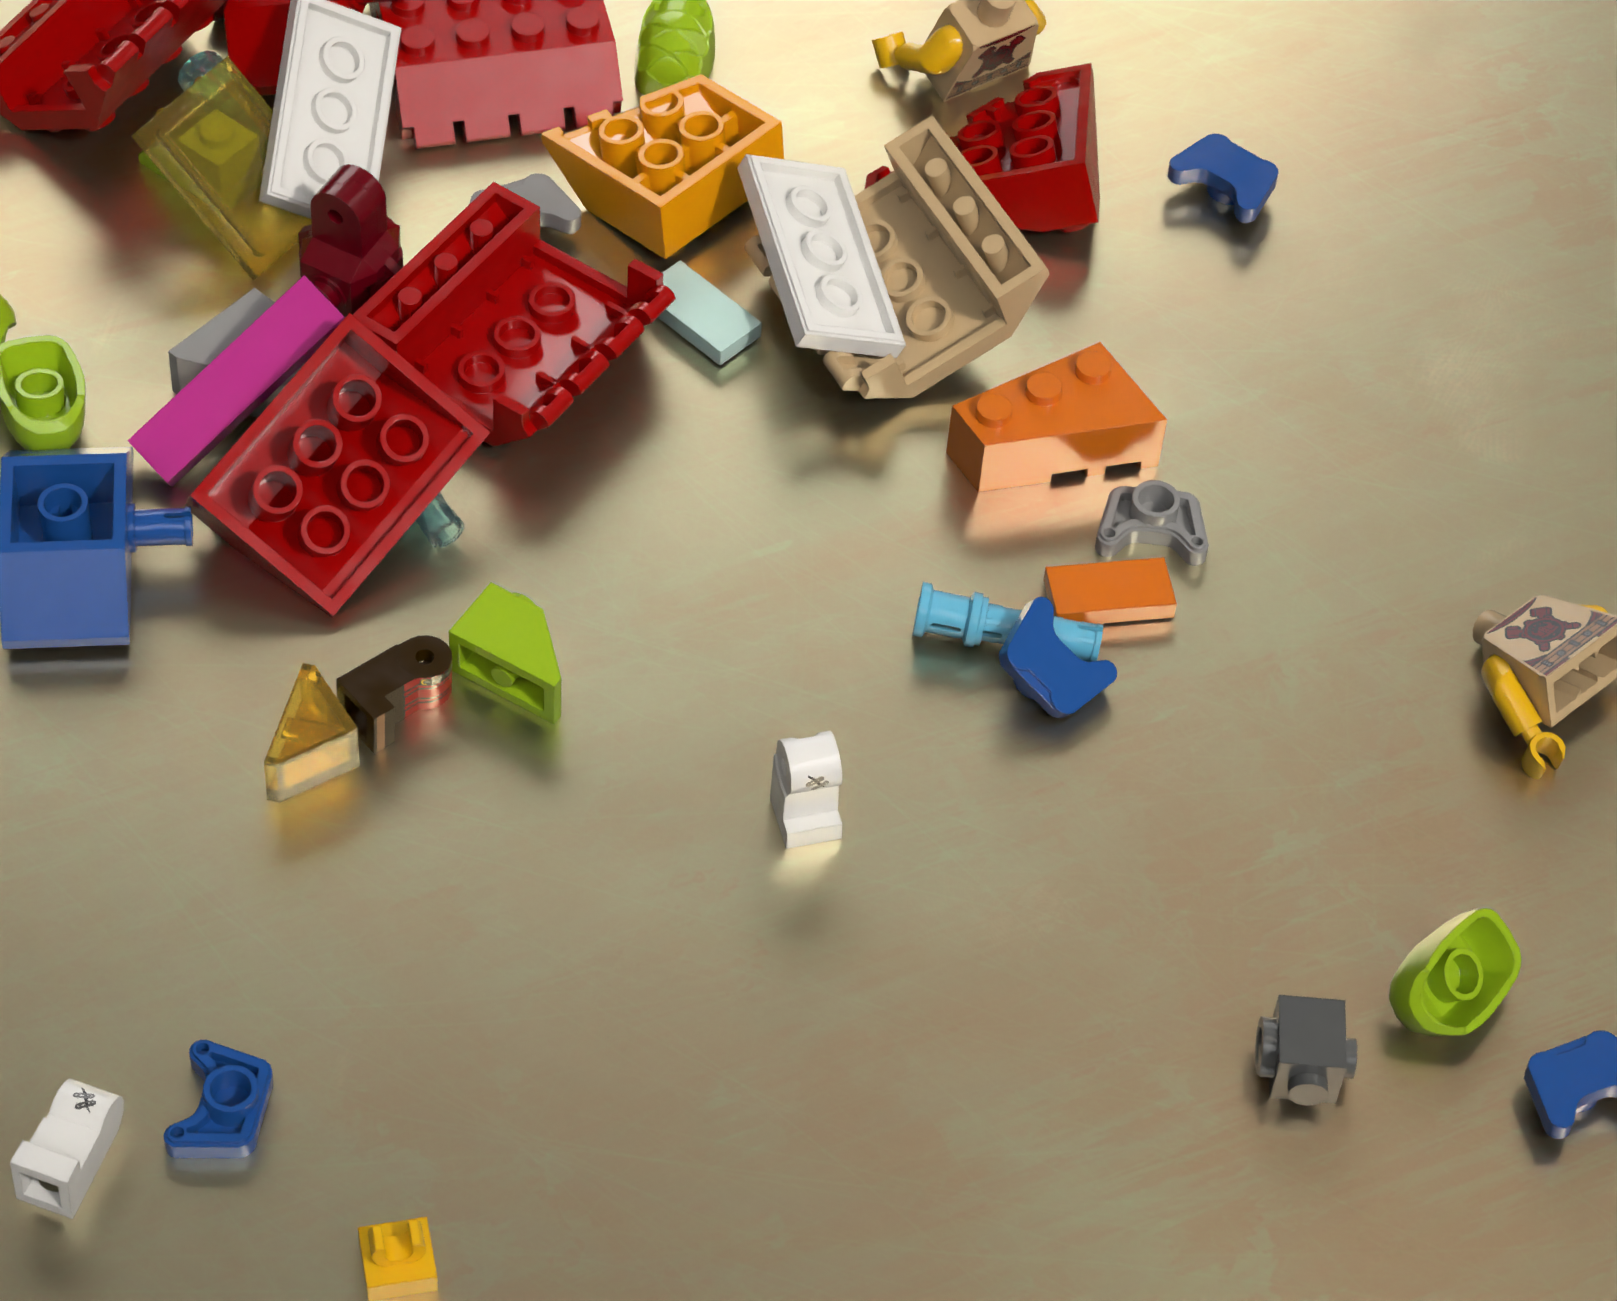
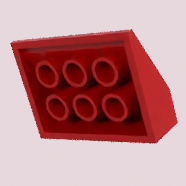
[185,313,491,618]

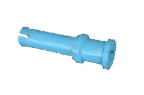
[912,582,1103,662]

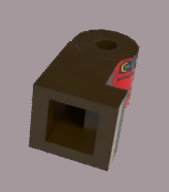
[336,635,452,754]

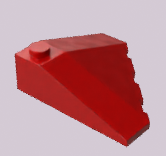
[864,63,1100,232]

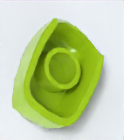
[634,0,716,95]
[0,335,86,450]
[1389,908,1521,1037]

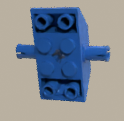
[0,447,193,649]

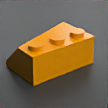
[541,74,784,259]

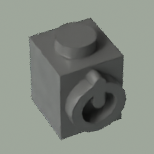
[1255,995,1357,1105]

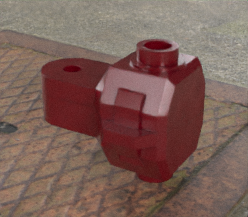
[298,164,403,317]

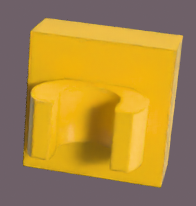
[358,1216,438,1301]

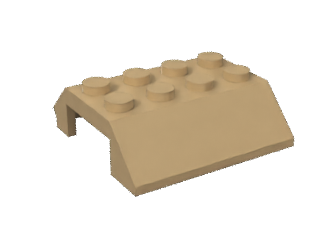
[745,115,1049,399]

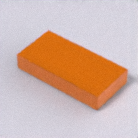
[1043,557,1177,624]

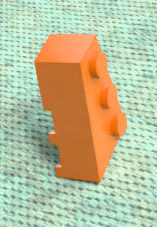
[946,342,1167,492]

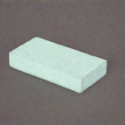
[658,260,762,365]

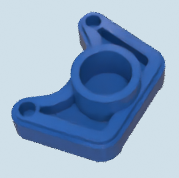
[1167,133,1278,223]
[999,596,1117,718]
[1524,1030,1617,1139]
[164,1040,273,1159]

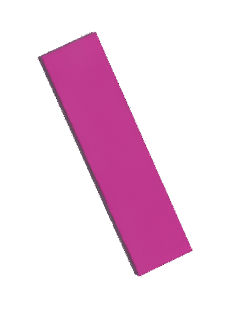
[127,275,345,487]

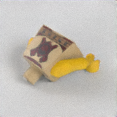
[872,0,1046,102]
[1472,595,1617,780]

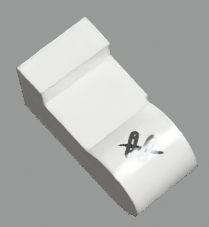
[770,730,842,849]
[10,1079,124,1219]

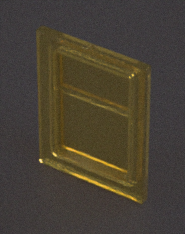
[131,56,312,280]

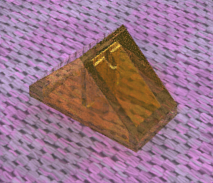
[264,663,360,803]

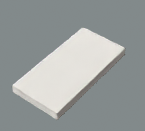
[259,0,401,219]
[737,154,906,358]

